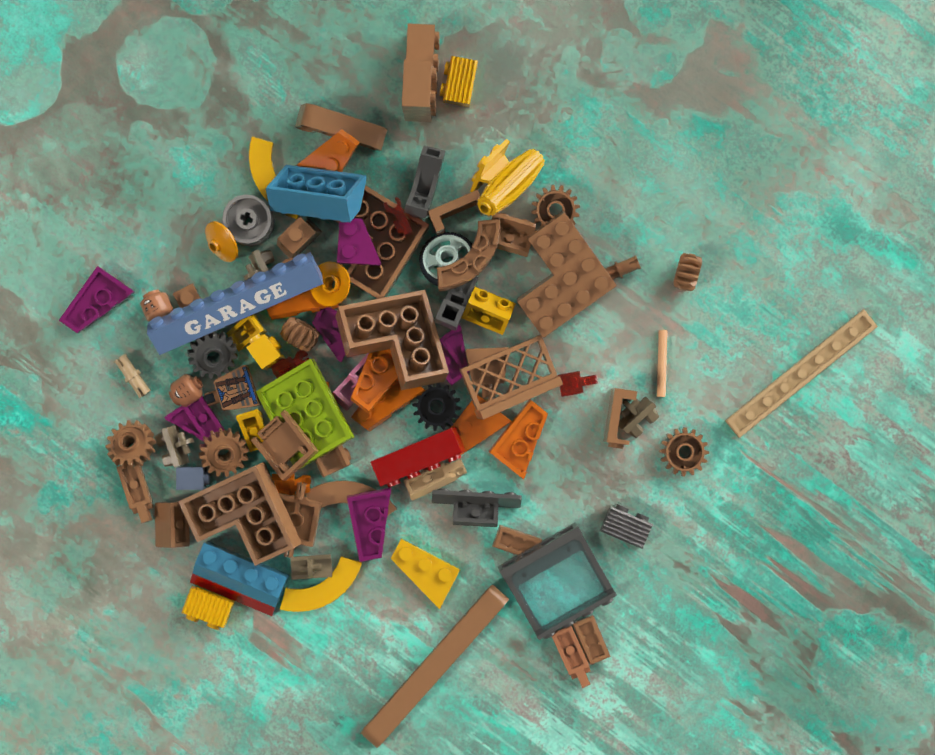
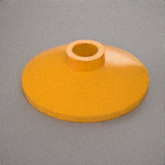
[205,221,238,262]
[310,261,350,307]

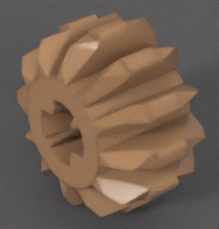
[673,253,702,291]
[280,317,320,351]

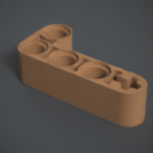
[295,103,387,151]

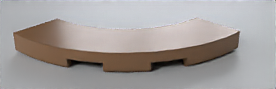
[437,219,501,292]
[305,480,397,515]

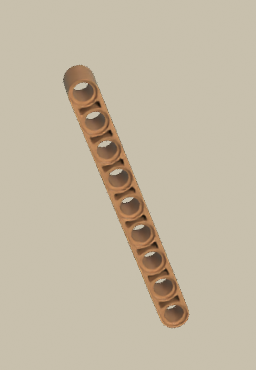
[360,584,509,748]

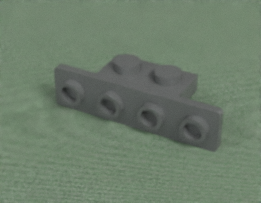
[432,488,522,527]

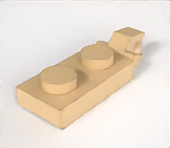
[404,459,467,501]

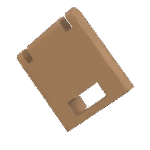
[251,410,319,481]

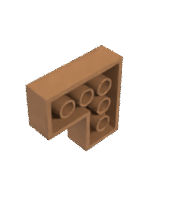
[402,23,440,122]
[334,185,429,299]
[517,210,617,338]
[335,290,449,390]
[178,462,302,566]

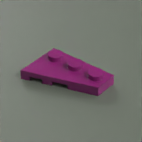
[59,266,135,334]
[347,488,391,562]

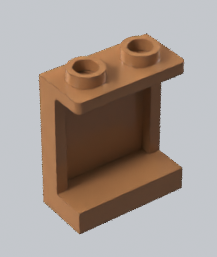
[428,190,485,235]
[604,388,637,449]

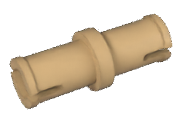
[114,354,151,398]

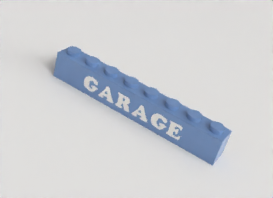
[147,252,323,355]

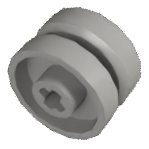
[222,194,275,247]

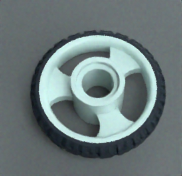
[419,232,473,286]

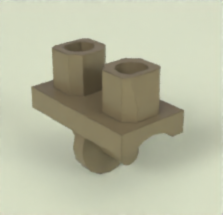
[243,249,275,280]
[618,397,659,438]
[155,425,194,467]
[290,554,332,580]

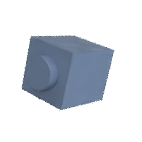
[176,467,210,490]

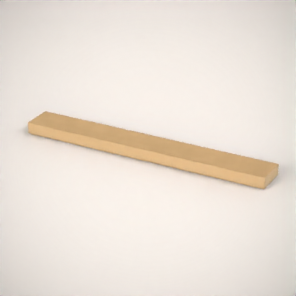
[725,309,878,438]

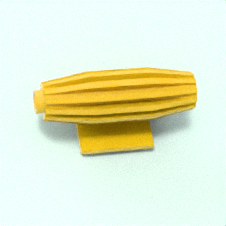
[470,139,545,216]

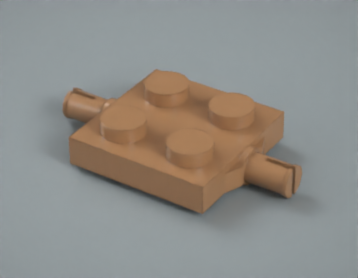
[279,482,322,558]

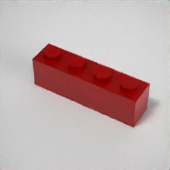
[370,426,466,488]

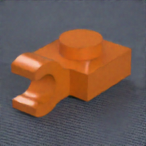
[272,474,311,495]

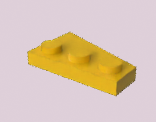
[391,538,460,609]

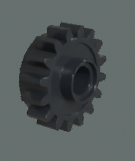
[412,383,461,431]

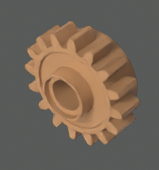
[531,184,580,227]
[105,420,156,469]
[659,427,709,476]
[199,428,249,477]

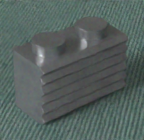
[600,504,653,549]

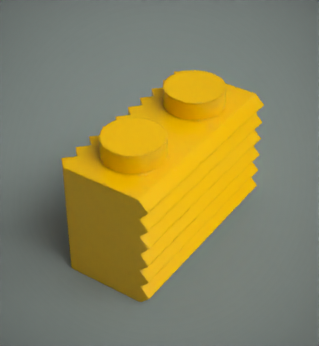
[440,56,478,107]
[181,586,235,630]

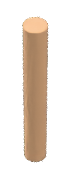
[657,330,667,397]

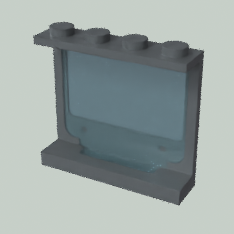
[498,523,617,640]

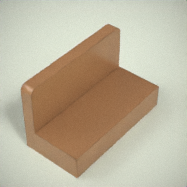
[155,502,190,548]

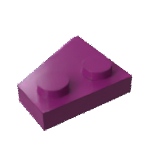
[337,218,381,266]
[312,307,346,362]
[440,325,469,386]

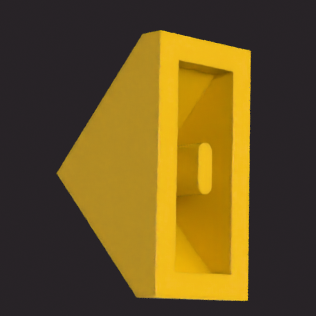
[226,314,267,352]

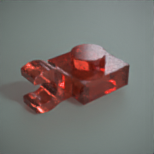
[384,197,413,237]
[271,350,309,378]
[558,371,598,397]

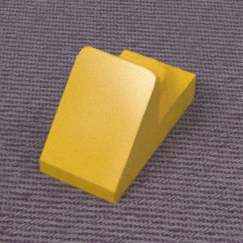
[236,409,265,452]

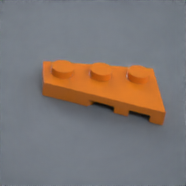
[295,129,360,172]
[266,290,339,320]
[351,349,398,413]
[351,380,426,432]
[451,394,512,455]
[488,399,548,479]

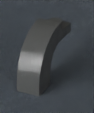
[404,145,446,218]
[434,276,478,331]

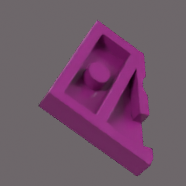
[164,395,226,442]

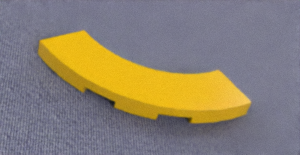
[249,137,299,220]
[280,556,362,612]

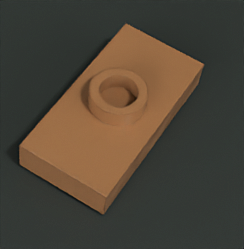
[492,525,542,555]
[573,614,611,665]

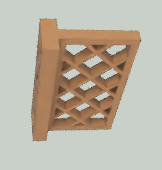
[460,335,563,419]

